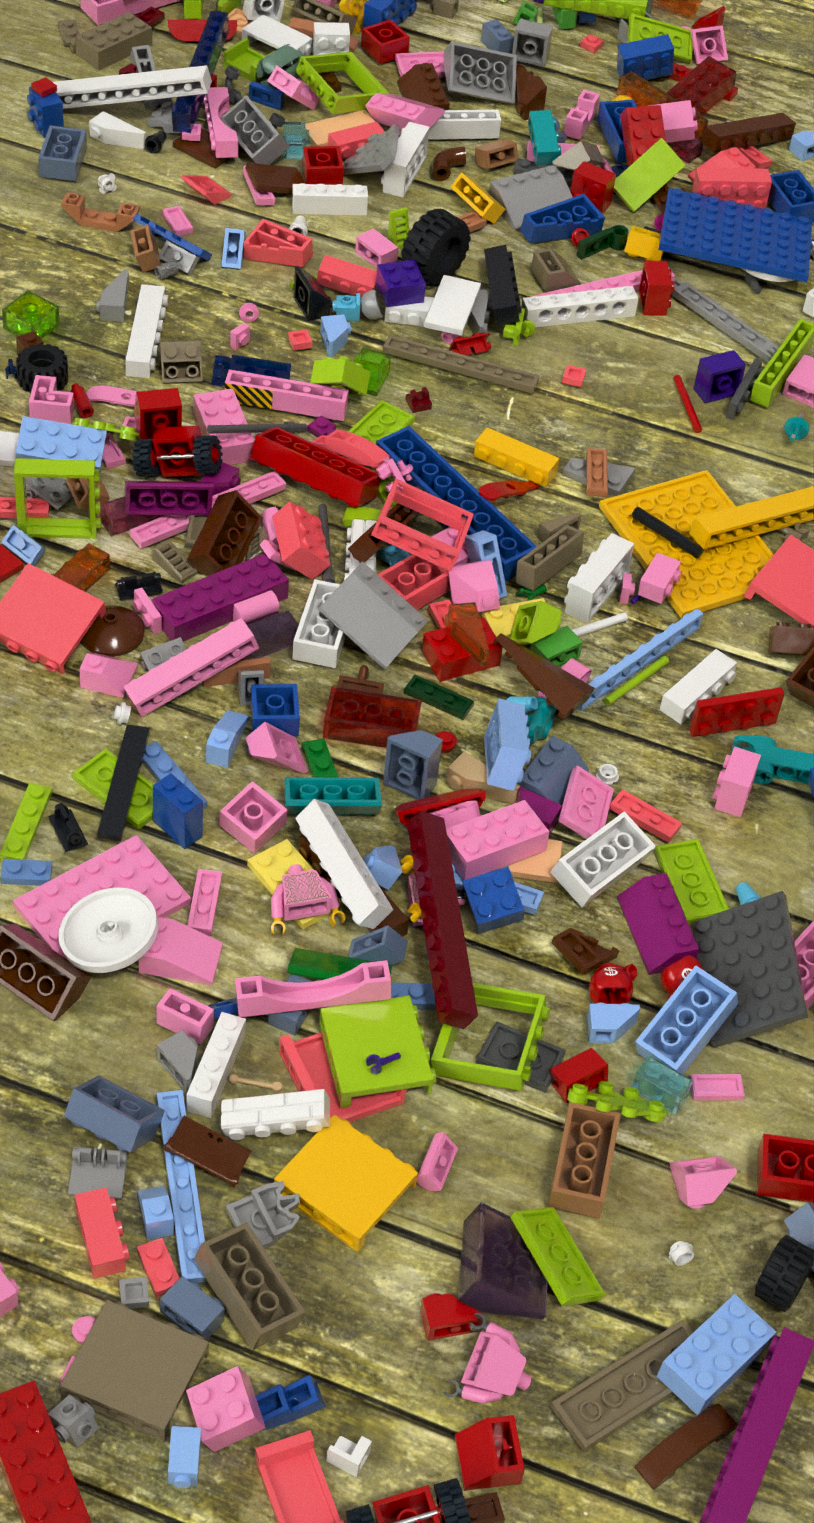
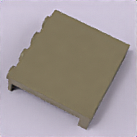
[60,1300,209,1442]

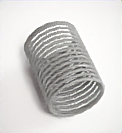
[155,261,178,280]

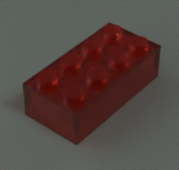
[665,56,737,121]
[323,686,422,748]

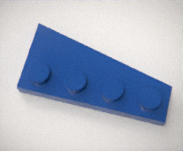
[133,213,212,261]

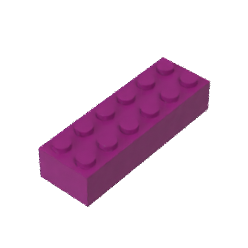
[152,553,289,642]

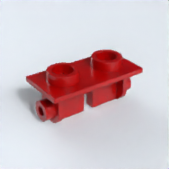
[448,333,491,356]

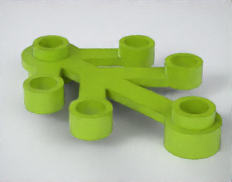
[72,418,139,441]
[567,1081,668,1122]

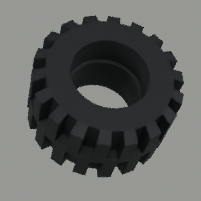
[16,344,68,394]
[755,1235,814,1312]

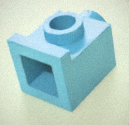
[332,293,360,321]

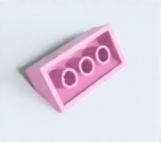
[365,93,445,130]

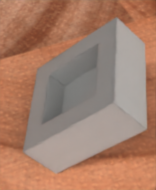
[119,1277,149,1309]

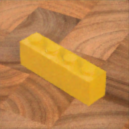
[474,428,560,487]

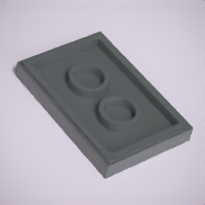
[476,1021,566,1093]

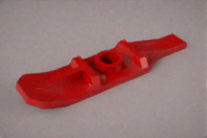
[479,480,539,501]

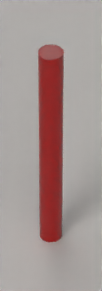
[673,375,702,433]

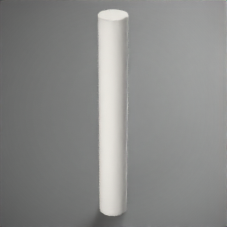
[572,612,628,637]

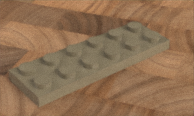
[550,1320,694,1452]

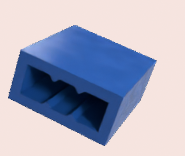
[153,773,203,849]

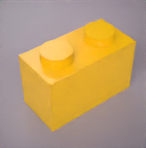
[624,225,663,261]

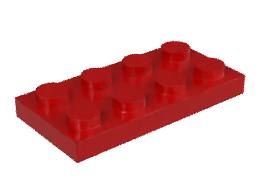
[689,687,785,737]

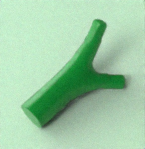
[516,584,547,601]

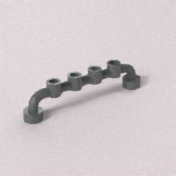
[224,66,285,129]

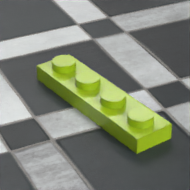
[0,783,52,861]

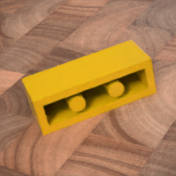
[451,172,505,224]

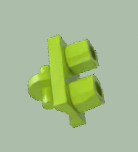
[503,308,536,346]

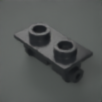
[115,572,163,600]
[48,803,88,852]

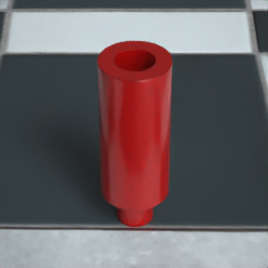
[70,383,94,418]

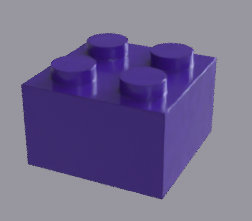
[376,260,426,307]
[693,350,746,404]

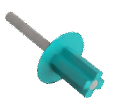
[784,412,809,442]

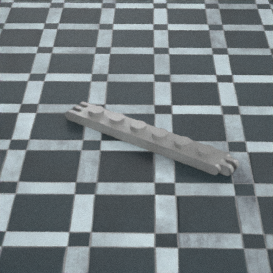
[671,280,779,362]

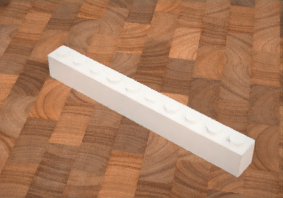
[53,65,212,109]

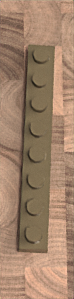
[382,335,540,393]

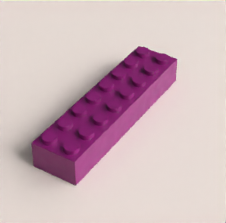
[699,1327,814,1523]

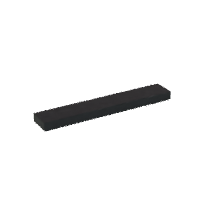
[97,724,150,841]

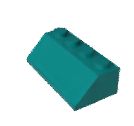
[284,777,382,816]

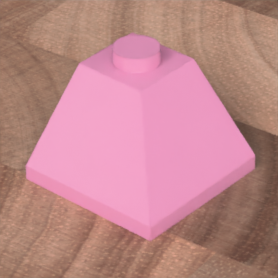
[690,25,728,65]
[448,560,500,612]
[79,653,138,698]
[246,722,308,774]
[670,1156,737,1209]

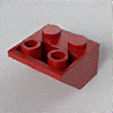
[455,1415,525,1491]

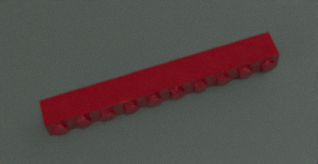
[407,810,478,1029]

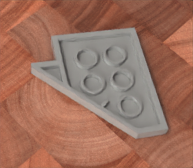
[343,123,400,175]

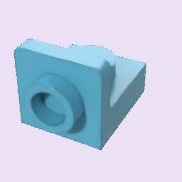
[378,545,410,567]

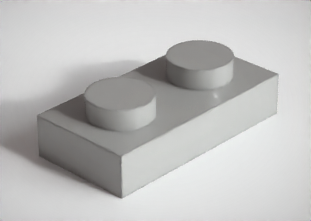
[159,240,199,275]

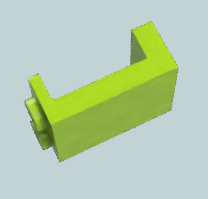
[223,38,274,82]

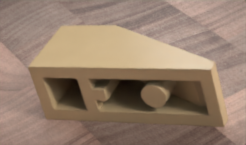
[446,751,521,803]

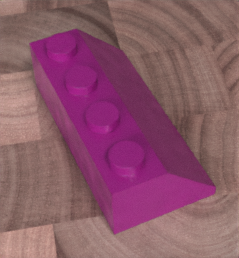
[124,481,214,515]
[617,873,699,975]

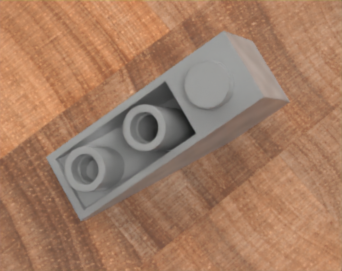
[467,289,492,334]

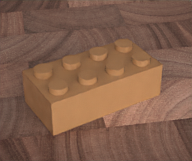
[548,1102,621,1219]

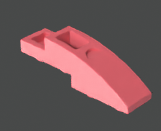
[312,430,390,468]

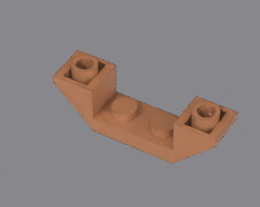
[61,192,140,232]

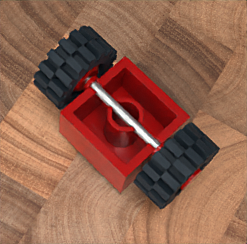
[132,425,223,477]
[346,1478,471,1523]

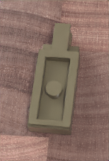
[58,19,80,54]

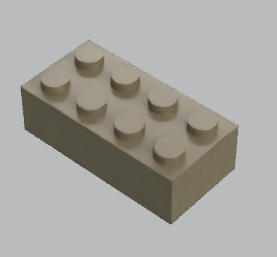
[75,12,152,71]
[194,1222,306,1350]

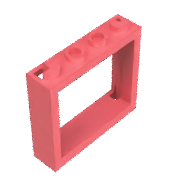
[371,478,474,571]

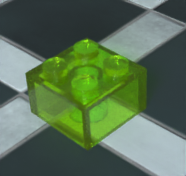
[2,290,60,339]

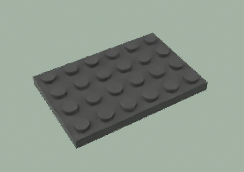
[693,891,808,1048]

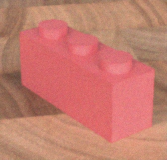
[328,121,385,159]
[317,255,377,298]
[75,1187,130,1279]

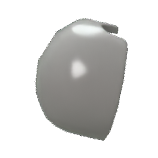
[360,290,383,320]

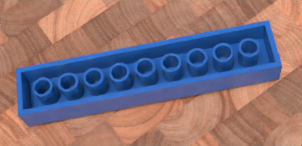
[376,426,537,581]

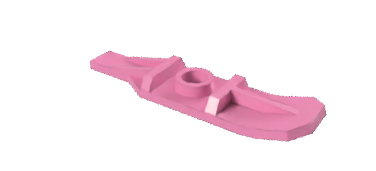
[87,386,138,409]

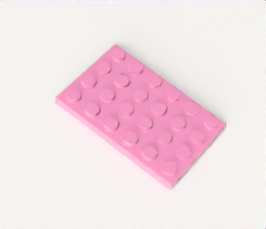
[13,835,191,959]

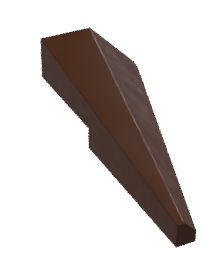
[494,633,595,720]

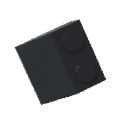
[293,266,332,321]

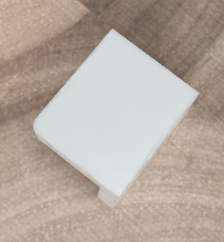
[326,1436,372,1477]

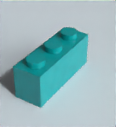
[528,110,561,165]

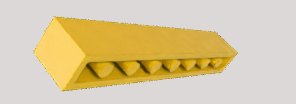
[689,486,814,549]

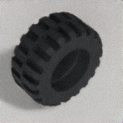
[401,208,471,287]

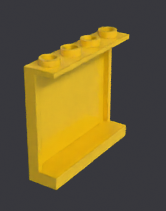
[274,1115,418,1252]

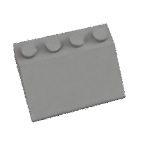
[443,41,517,105]
[489,165,573,231]
[318,561,428,670]

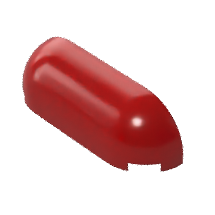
[168,20,237,42]
[395,789,486,826]

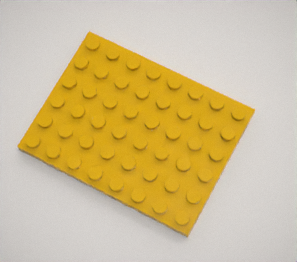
[599,470,774,619]

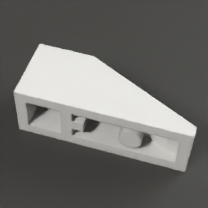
[89,111,146,149]

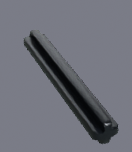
[632,507,704,558]

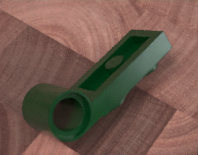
[577,225,629,260]

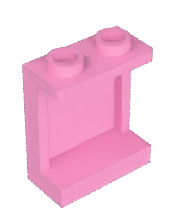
[268,65,320,111]

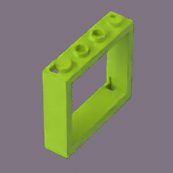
[296,52,389,114]
[14,458,101,539]
[431,983,550,1091]

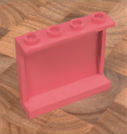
[744,535,814,628]
[0,563,106,675]
[279,1032,408,1123]

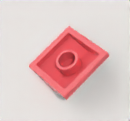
[181,175,231,205]

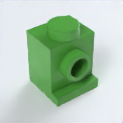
[513,0,538,24]

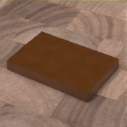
[173,128,231,169]
[245,163,305,194]

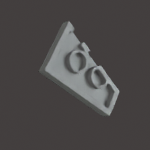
[562,458,636,496]

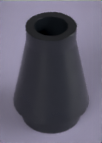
[145,131,167,153]

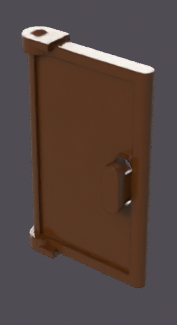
[164,1115,251,1187]

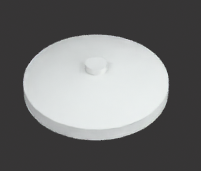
[59,888,159,973]

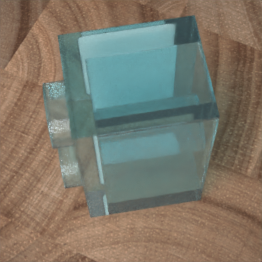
[283,122,310,159]
[632,1055,693,1115]

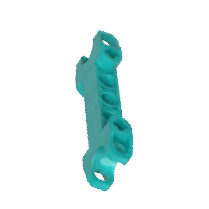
[732,735,814,784]

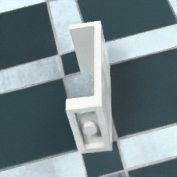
[242,15,313,64]

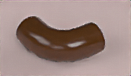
[432,147,466,181]

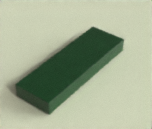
[404,674,474,720]

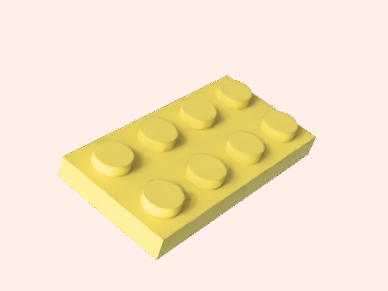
[247,839,343,930]

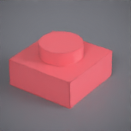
[580,34,604,53]
[288,329,312,351]
[562,365,586,387]

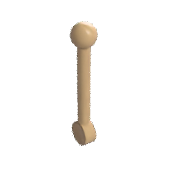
[229,1074,282,1093]

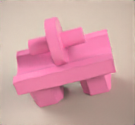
[376,457,413,493]

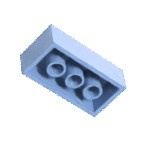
[16,416,107,472]
[484,698,531,791]
[635,966,738,1076]
[656,1294,776,1415]

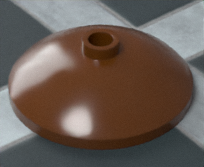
[80,605,145,657]

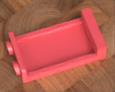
[255,1430,345,1523]

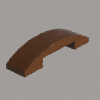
[635,1404,738,1490]

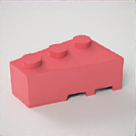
[243,219,313,267]

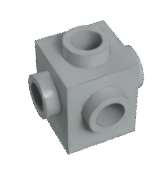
[48,1395,99,1448]

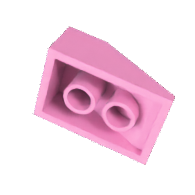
[139,917,223,985]

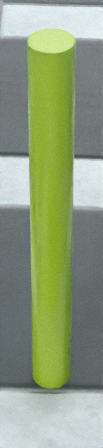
[603,655,669,706]

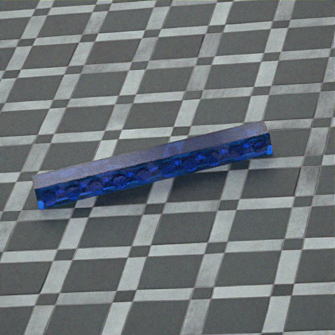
[172,11,229,133]

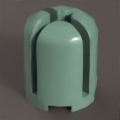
[256,44,304,90]

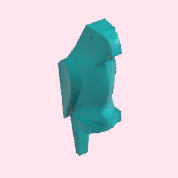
[526,697,556,744]

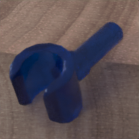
[5,359,17,379]

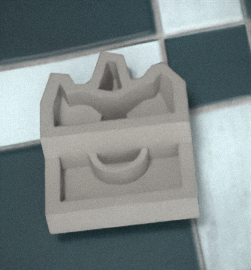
[146,101,198,133]
[226,1181,300,1249]

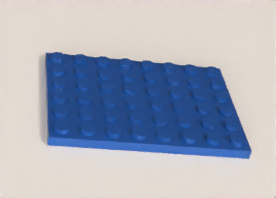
[658,188,812,283]

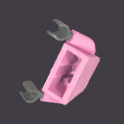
[444,1313,531,1404]

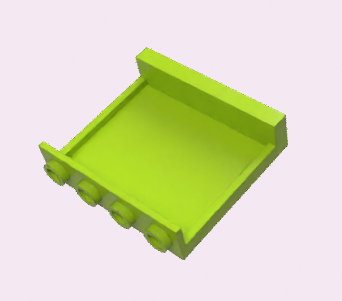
[319,995,436,1108]

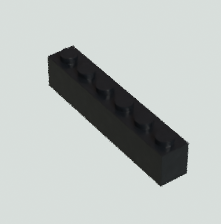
[484,245,522,326]

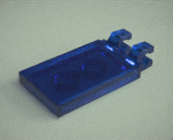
[212,355,291,387]

